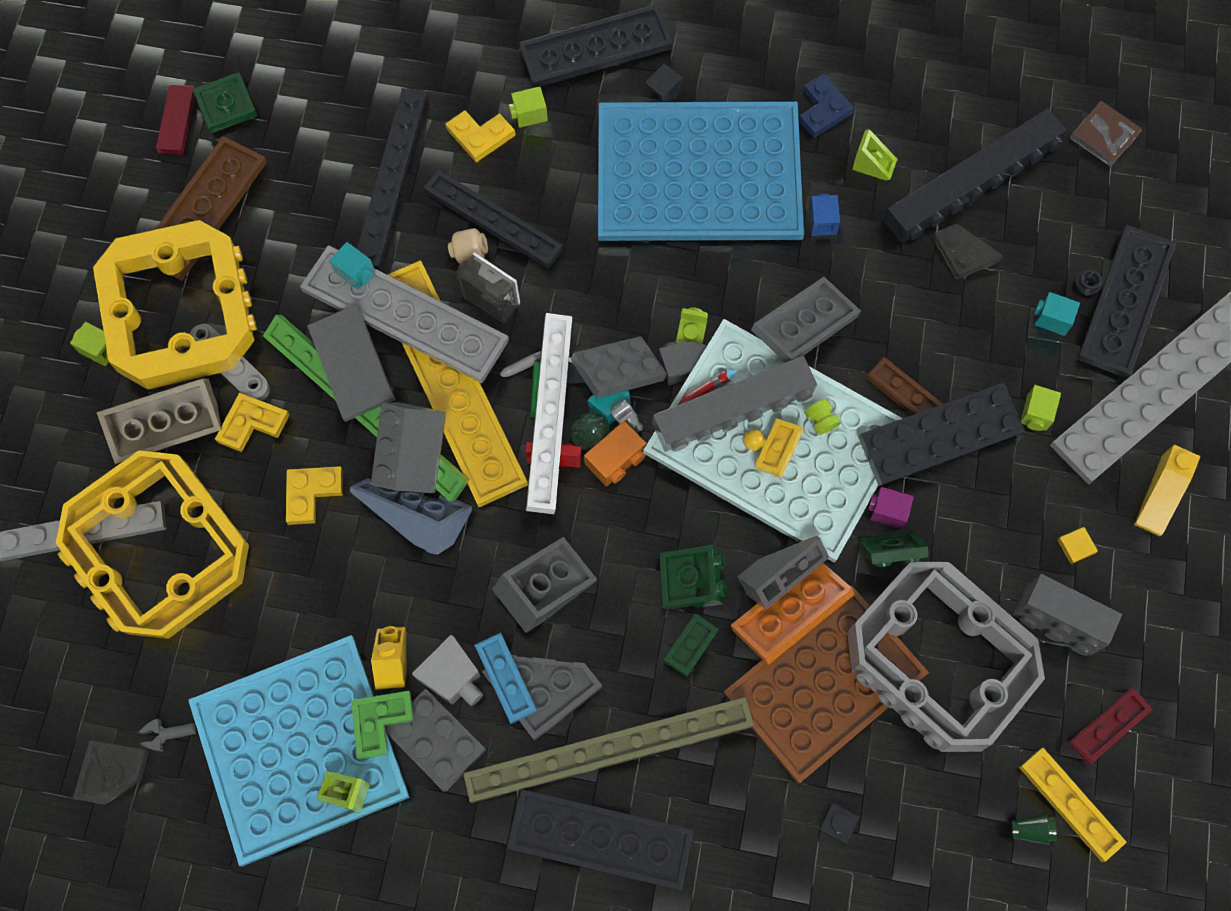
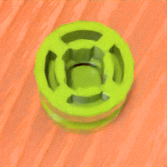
[804,399,841,436]

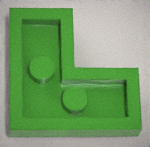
[351,691,414,760]

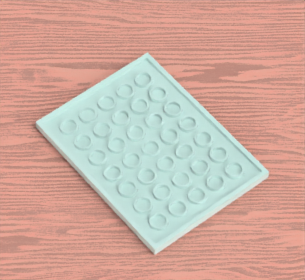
[643,319,903,563]

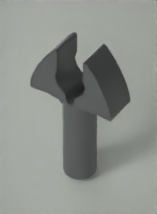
[139,719,197,752]

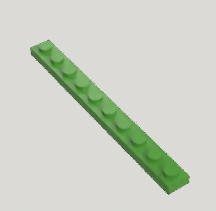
[263,315,469,502]

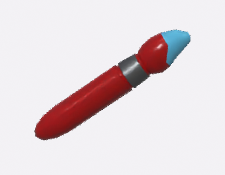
[679,370,736,405]

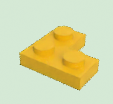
[445,111,515,162]
[215,393,289,452]
[286,467,343,525]

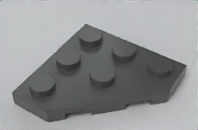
[482,655,602,741]

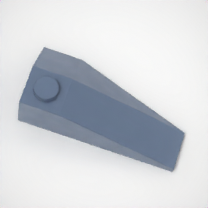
[350,478,472,555]

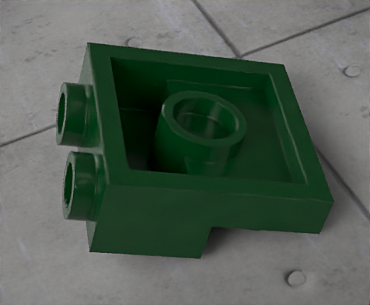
[660,545,728,609]

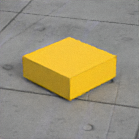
[1057,527,1098,564]

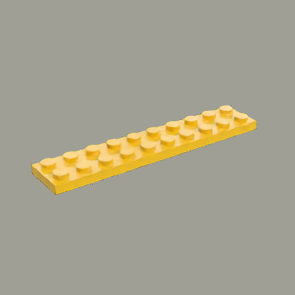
[388,260,528,507]

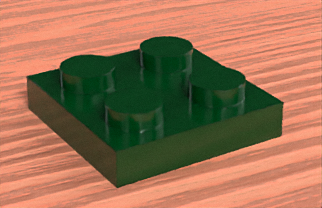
[193,72,257,133]
[858,531,928,567]

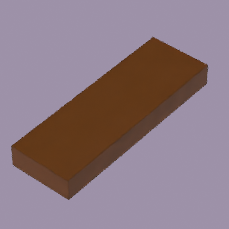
[866,357,943,415]

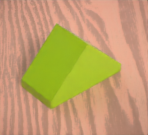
[852,129,897,180]
[316,771,370,813]

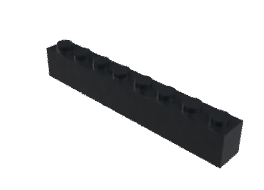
[883,109,1067,243]

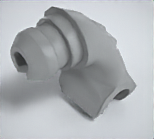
[610,400,643,433]

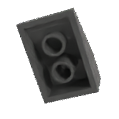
[492,537,597,633]

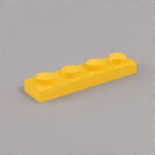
[1019,748,1127,862]

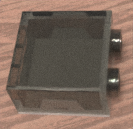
[456,252,520,324]

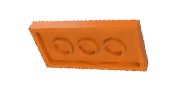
[731,563,855,665]

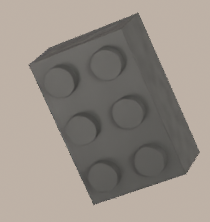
[1013,574,1122,656]

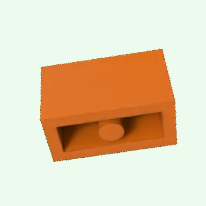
[584,421,646,487]

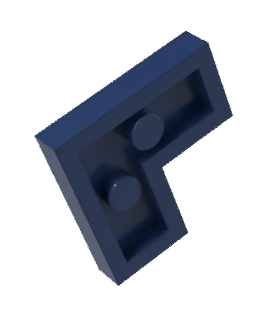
[799,73,854,138]

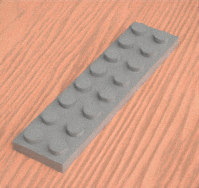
[300,245,509,383]

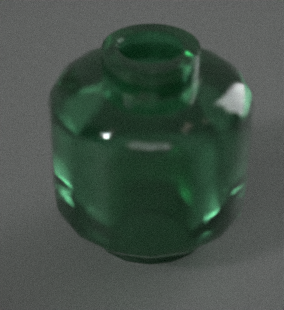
[569,411,610,451]

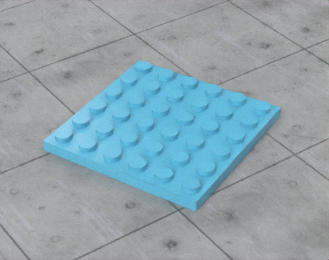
[188,635,410,866]

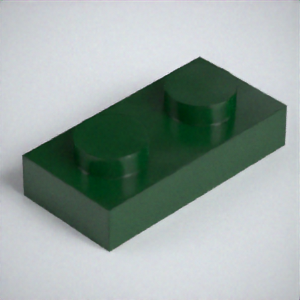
[663,613,719,677]

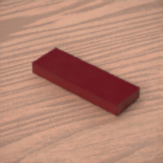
[156,85,195,155]
[1068,687,1153,765]

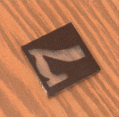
[1070,101,1142,166]

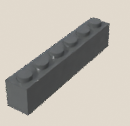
[652,356,817,452]

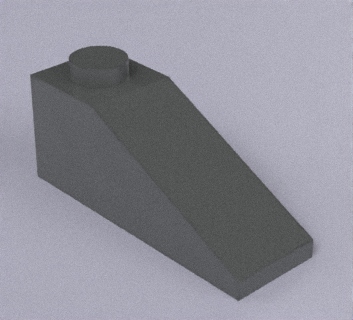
[659,342,708,385]
[737,536,829,609]

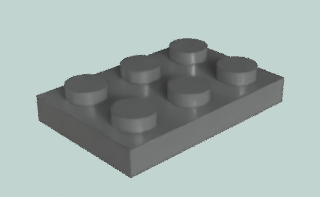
[571,336,667,399]
[385,689,486,792]

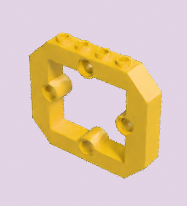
[93,220,257,390]
[56,450,249,639]

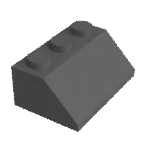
[371,402,446,493]

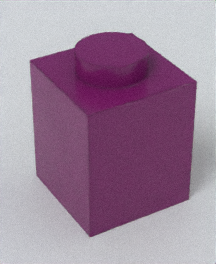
[868,487,914,529]

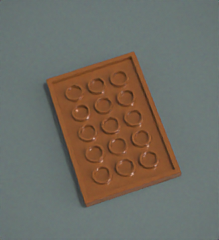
[723,586,929,785]

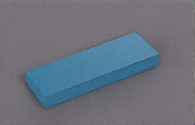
[475,633,537,724]

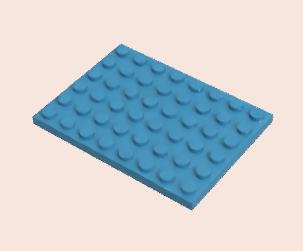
[598,102,804,241]

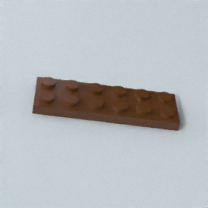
[155,136,267,281]

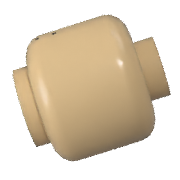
[448,228,488,265]

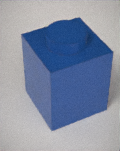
[809,194,840,236]

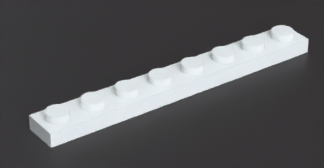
[526,313,572,514]

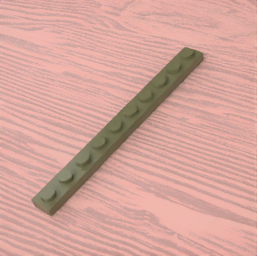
[463,697,754,803]

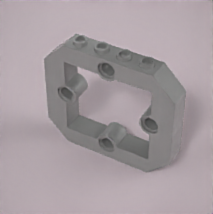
[847,562,1045,752]

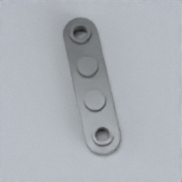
[190,324,270,401]

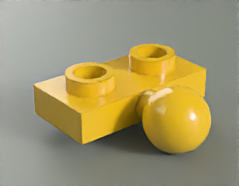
[743,418,803,479]

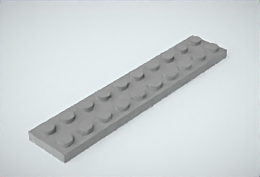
[1050,292,1231,485]

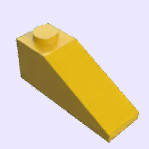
[1134,445,1200,536]

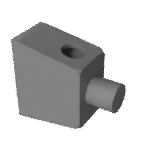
[412,635,483,706]

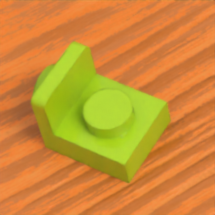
[676,308,708,344]

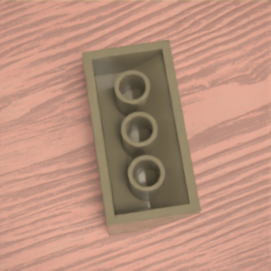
[97,379,222,464]

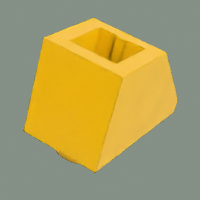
[371,626,407,690]

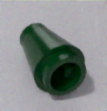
[1011,814,1057,845]

